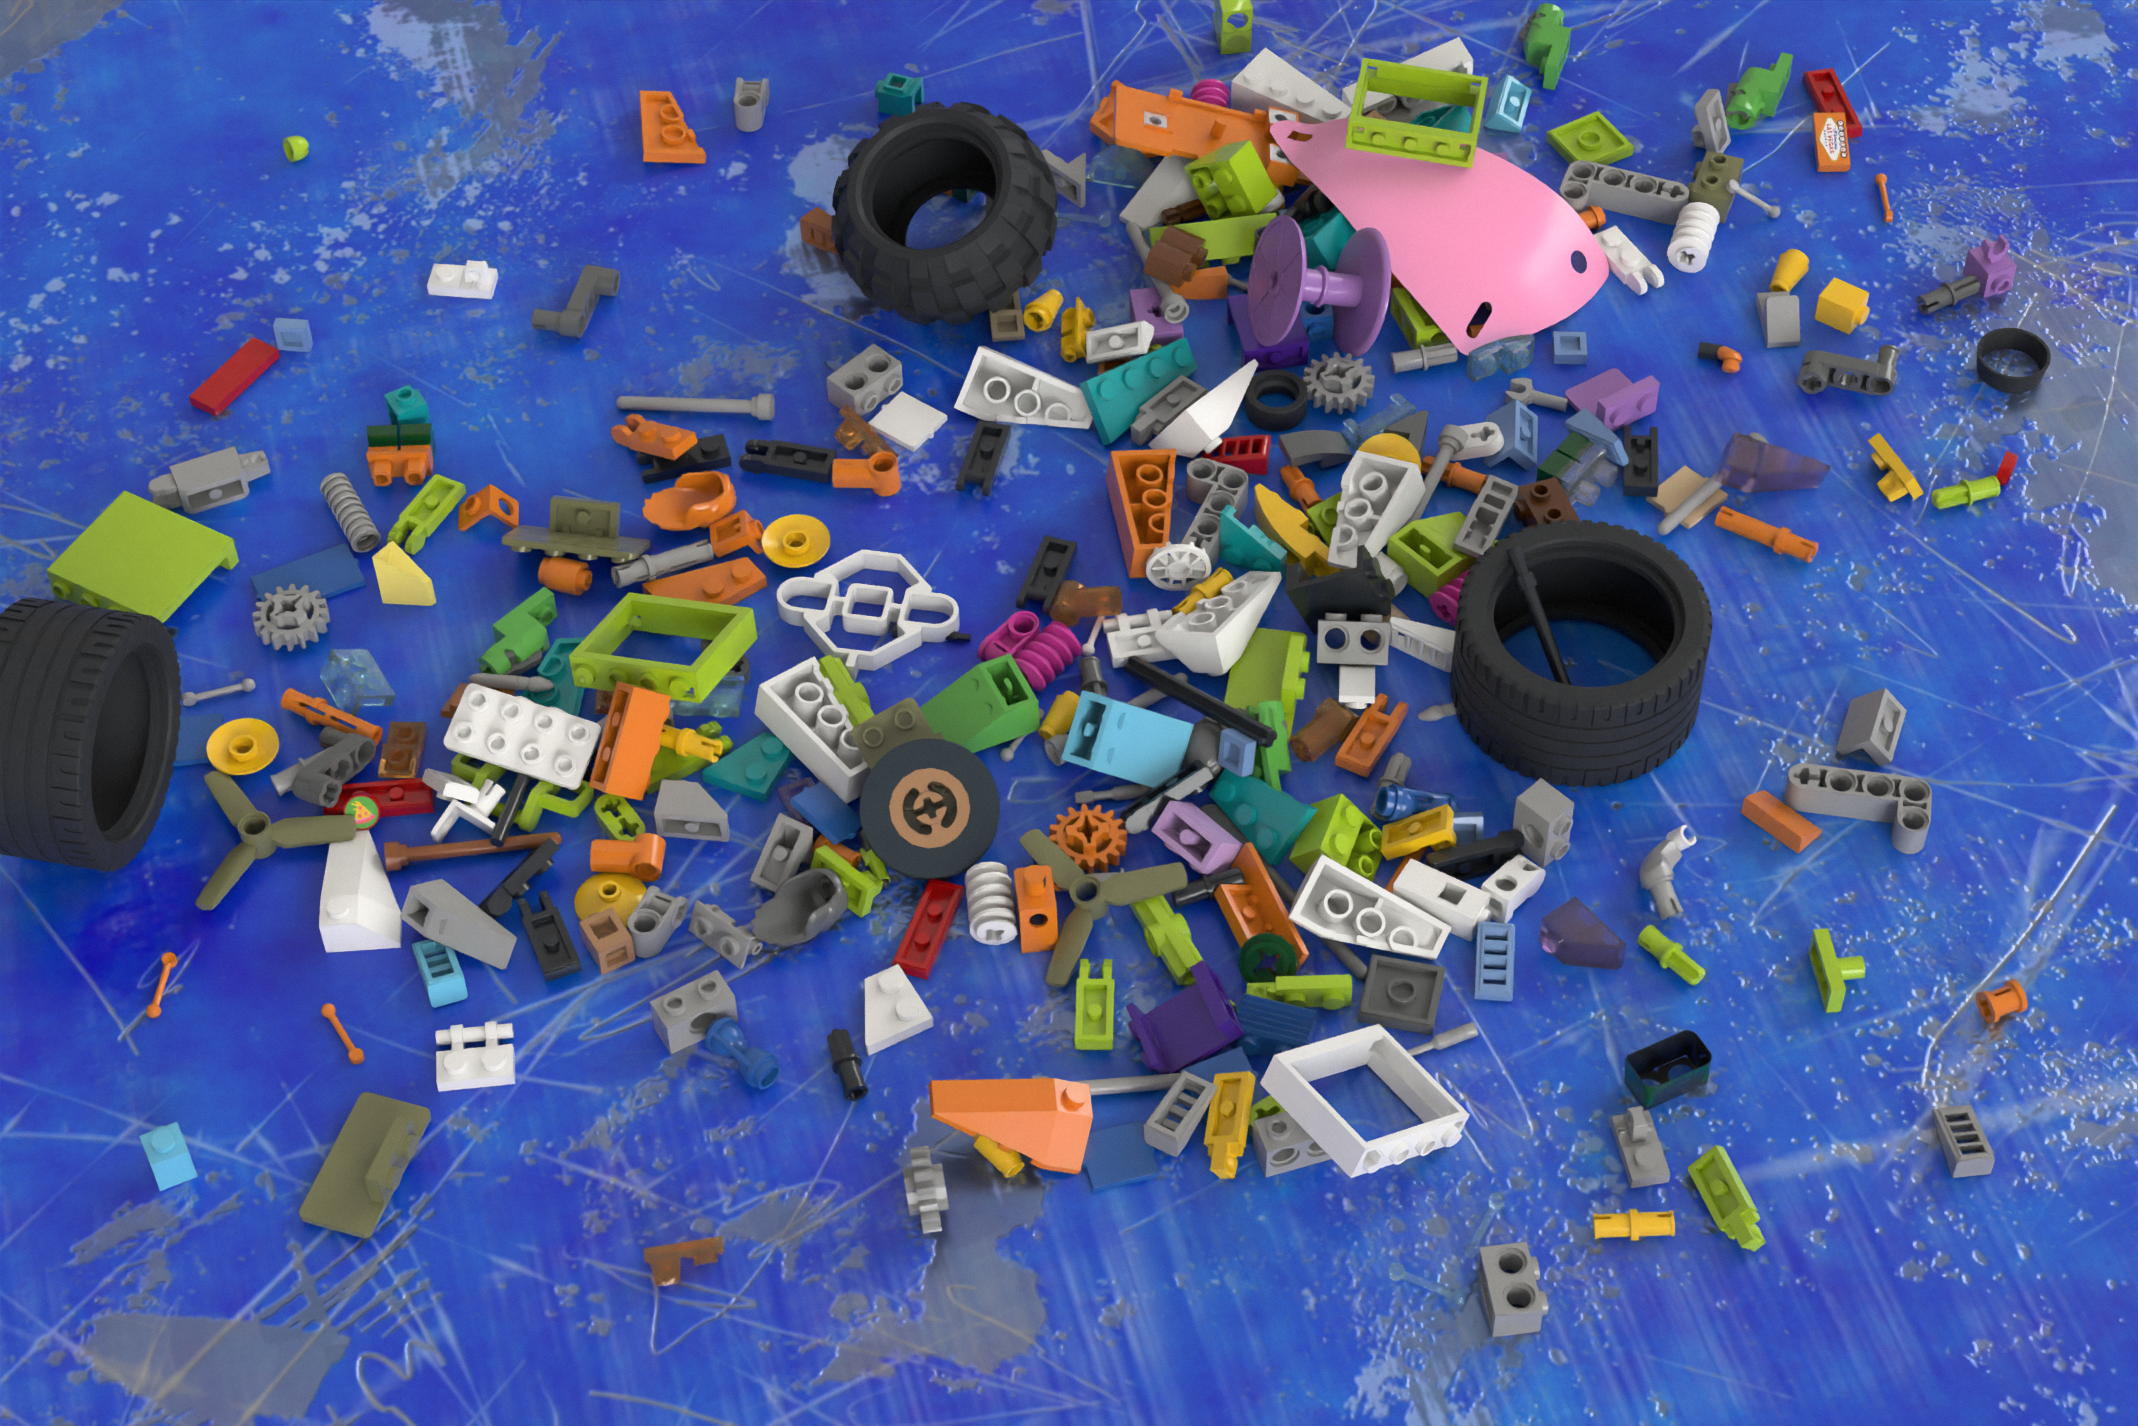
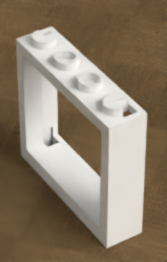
[1260,1024,1470,1178]

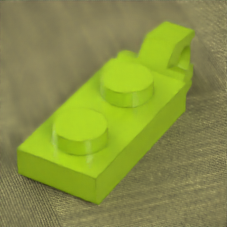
[1247,974,1352,1010]
[1687,1145,1766,1252]

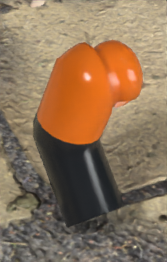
[1698,342,1742,373]

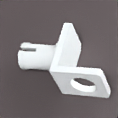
[431,779,506,844]

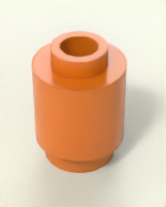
[538,556,592,596]

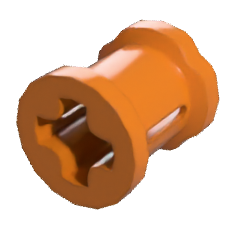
[1976,979,2028,1024]

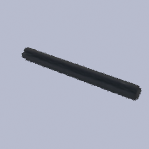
[1124,655,1277,748]

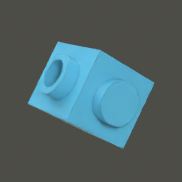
[139,1122,198,1191]

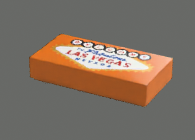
[1812,112,1851,172]

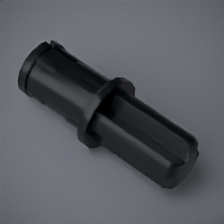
[1171,867,1245,909]
[827,1028,868,1101]

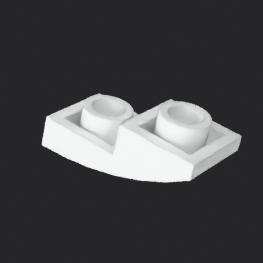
[1339,664,1375,709]

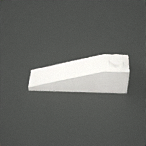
[1148,359,1258,458]
[1155,571,1282,676]
[319,829,402,953]

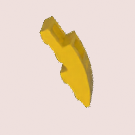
[1254,483,1344,578]

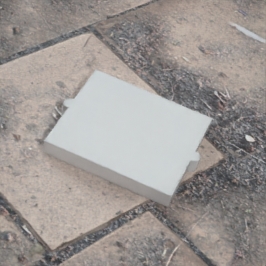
[868,391,948,452]

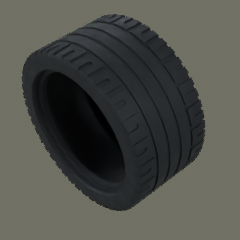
[1450,520,1713,787]
[0,598,182,871]

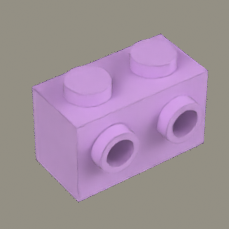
[1151,801,1243,876]

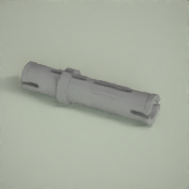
[611,539,714,588]

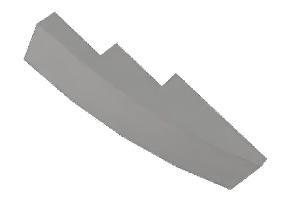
[1452,474,1518,558]

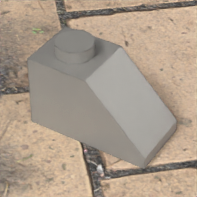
[654,779,730,842]

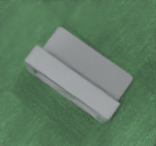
[1836,688,1907,766]

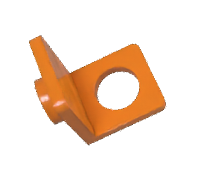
[458,484,519,532]

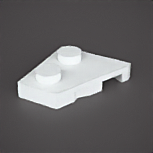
[865,964,933,1056]

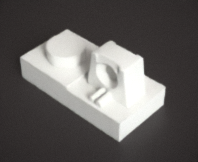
[427,260,498,299]

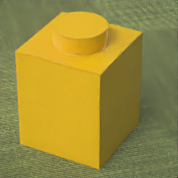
[1814,277,1870,335]

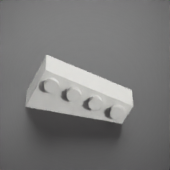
[754,656,871,804]

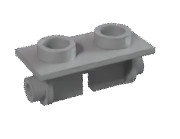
[688,900,763,970]

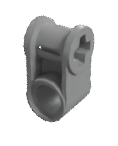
[733,77,770,132]
[628,885,688,958]

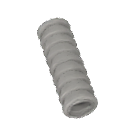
[320,472,381,553]

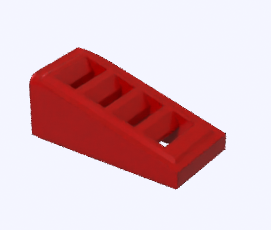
[1201,435,1271,475]

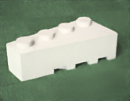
[1342,37,1474,123]
[1231,47,1351,124]

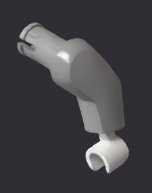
[1639,825,1696,920]

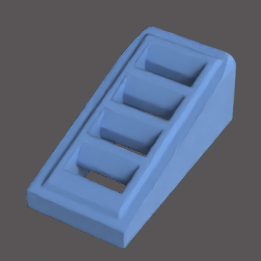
[1565,408,1629,466]
[1474,922,1515,1001]

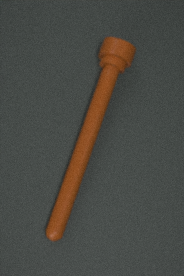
[384,832,562,872]

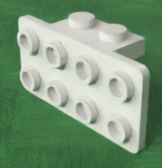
[444,683,601,790]

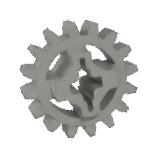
[1303,352,1375,414]
[252,584,331,651]
[902,1145,949,1234]

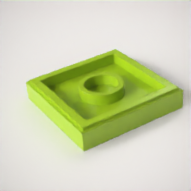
[1546,111,1634,165]

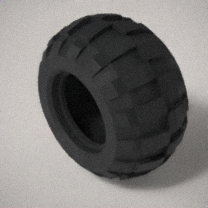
[831,101,1058,326]

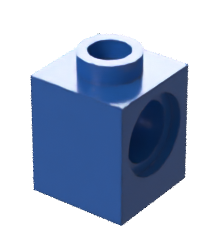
[1299,301,1334,341]

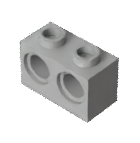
[827,343,903,420]
[1316,613,1389,665]
[1252,1100,1332,1178]
[1477,1242,1548,1337]

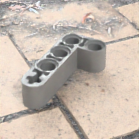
[1559,160,1689,225]
[1181,458,1249,582]
[1783,763,1932,854]

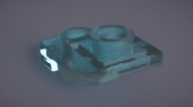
[1467,334,1535,383]

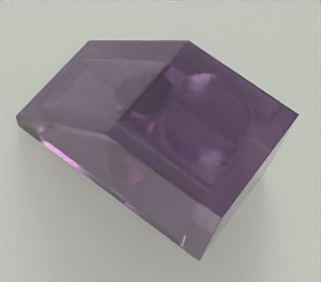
[1539,897,1626,970]

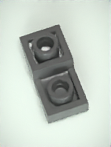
[1278,430,1353,468]

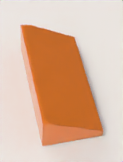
[1741,790,1822,854]

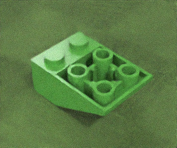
[920,653,1040,753]

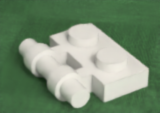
[1102,608,1177,668]
[436,1021,515,1092]

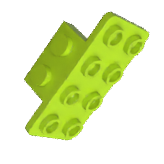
[1224,627,1310,743]

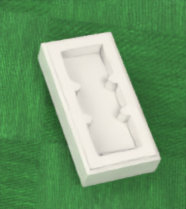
[422,768,480,804]

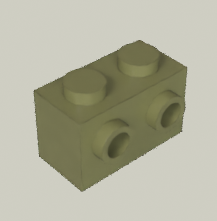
[1687,150,1744,223]

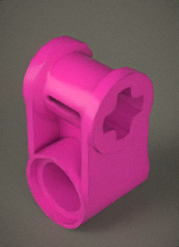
[977,611,1040,662]

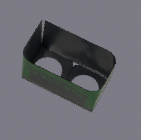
[1624,1030,1712,1111]

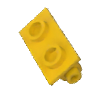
[1060,297,1096,365]

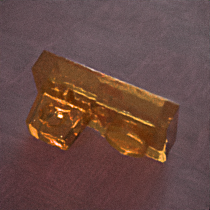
[833,404,899,457]
[643,1236,725,1286]

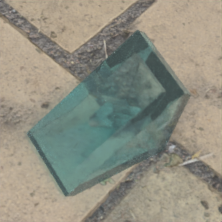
[1086,143,1154,190]

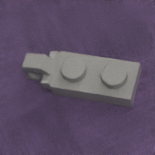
[1130,375,1208,446]

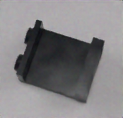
[1285,545,1395,635]

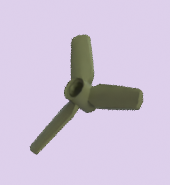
[195,771,357,910]
[1019,829,1188,988]

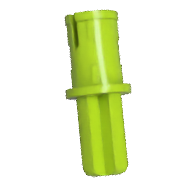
[1931,475,2000,509]
[1637,925,1706,986]

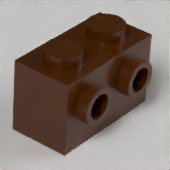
[1513,477,1581,528]

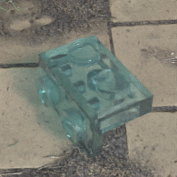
[320,649,396,717]
[669,675,745,718]

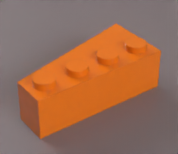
[1106,449,1177,578]

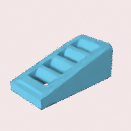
[412,939,468,1008]

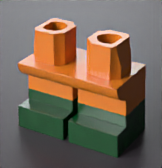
[366,423,436,487]

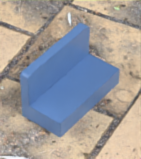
[1484,399,1538,470]

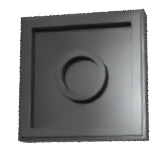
[1358,954,1446,1035]

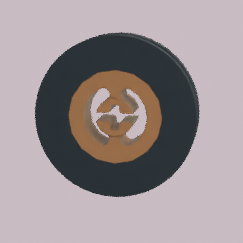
[860,738,1000,881]

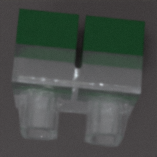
[1536,431,1618,507]

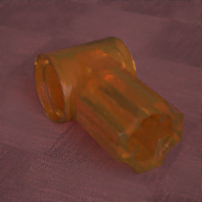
[1049,580,1123,627]
[1290,697,1361,763]

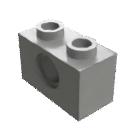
[1512,778,1574,868]
[650,970,738,1055]

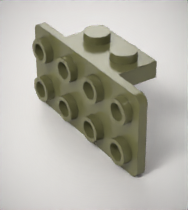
[502,495,650,564]
[851,697,957,835]
[299,1092,431,1238]

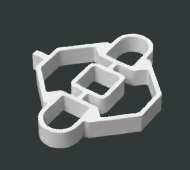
[777,549,960,681]

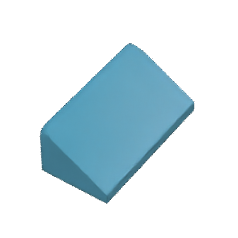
[1484,74,1532,133]

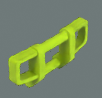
[451,753,594,832]

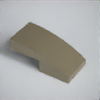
[988,289,1025,342]

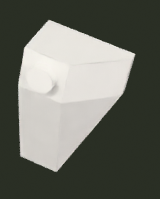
[1119,154,1200,231]
[954,346,1093,429]
[1327,450,1426,570]
[1288,854,1452,960]

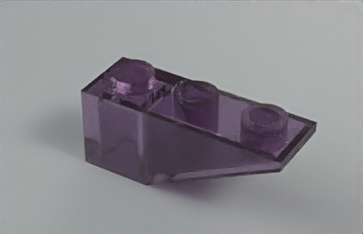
[1716,432,1831,493]

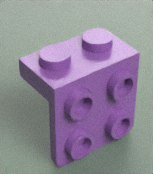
[1565,368,1660,432]

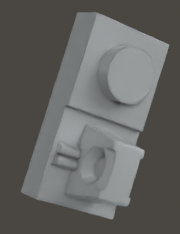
[1691,89,1731,153]
[1610,1106,1670,1188]

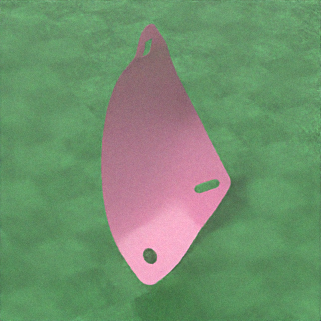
[1270,118,1609,356]

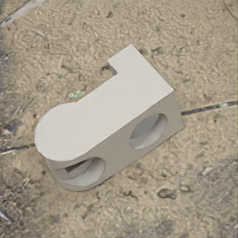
[1481,854,1546,923]

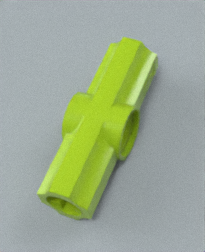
[818,655,875,728]
[1129,895,1204,987]

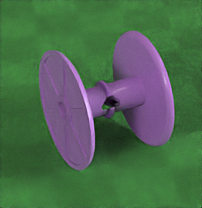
[1247,215,1391,357]

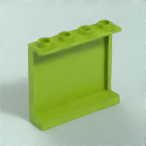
[46,490,239,623]

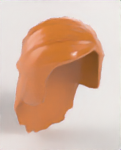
[642,471,737,531]

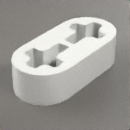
[1438,422,1504,461]

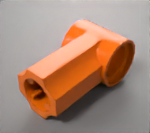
[832,451,902,497]
[590,833,666,882]

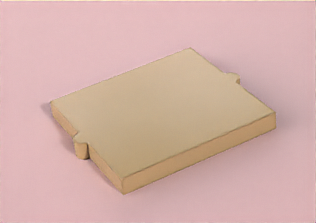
[1646,466,1728,530]

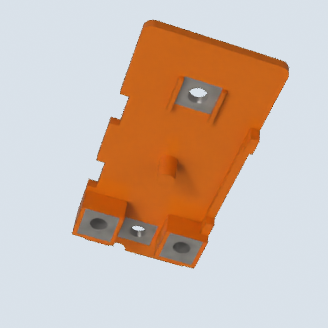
[1113,85,1313,187]

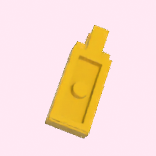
[1204,1071,1256,1179]

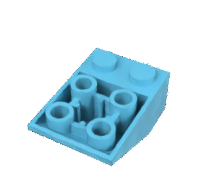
[1061,690,1194,788]

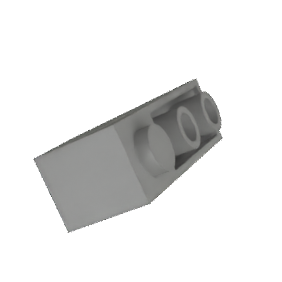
[400,879,517,970]

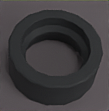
[1245,369,1308,431]

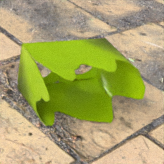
[1213,0,1253,54]

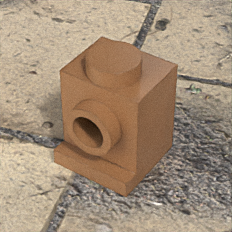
[579,907,636,975]

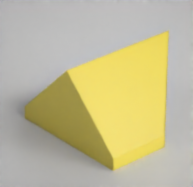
[372,541,436,606]

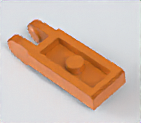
[610,413,698,460]
[1335,693,1409,778]

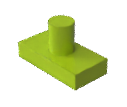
[1808,928,1865,1013]

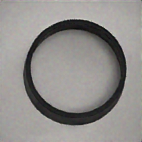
[1976,328,2051,393]

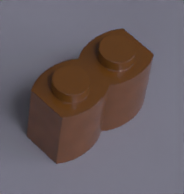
[1143,225,1208,288]

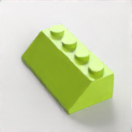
[1141,213,1276,268]

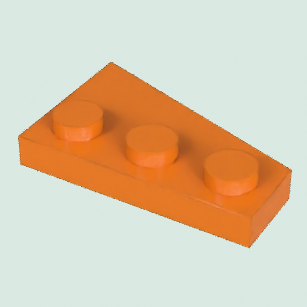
[639,90,706,164]
[642,557,767,605]

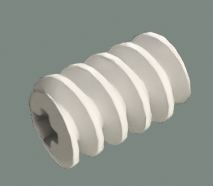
[1667,202,1720,273]
[965,862,1017,945]

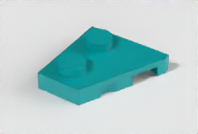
[1219,504,1287,582]
[702,732,794,803]

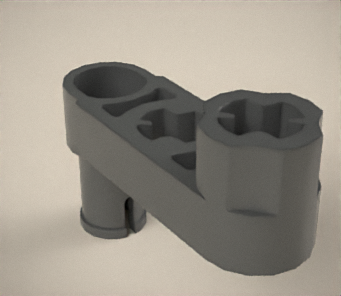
[532,264,620,338]
[1797,344,1900,396]
[293,727,376,808]

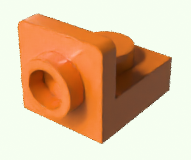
[709,509,765,558]

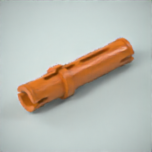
[1715,506,1818,563]
[281,688,383,746]

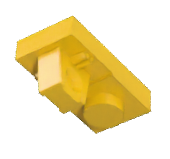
[1868,433,1924,502]
[1380,804,1457,861]

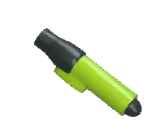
[857,830,891,889]

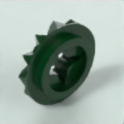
[1238,931,1299,983]

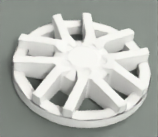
[1146,541,1211,591]

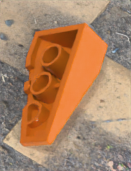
[928,1078,1093,1175]

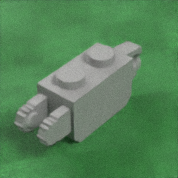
[148,446,270,514]

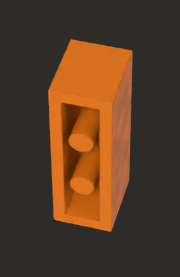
[588,681,671,801]

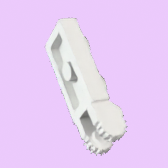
[1593,226,1665,295]

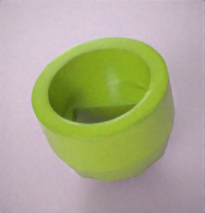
[283,135,309,162]

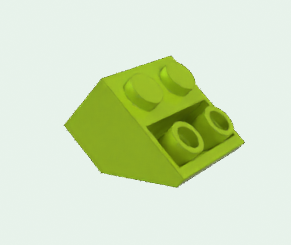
[1184,140,1278,220]
[1289,793,1383,882]

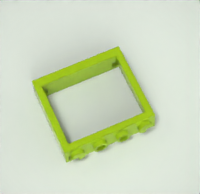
[1345,58,1488,169]
[569,592,758,703]

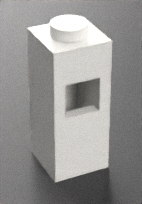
[1393,858,1493,942]

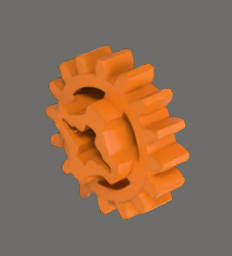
[1048,804,1127,873]

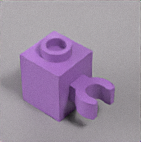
[1963,234,2017,298]

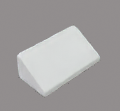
[1086,320,1154,364]

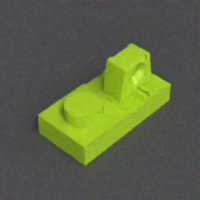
[810,845,883,918]

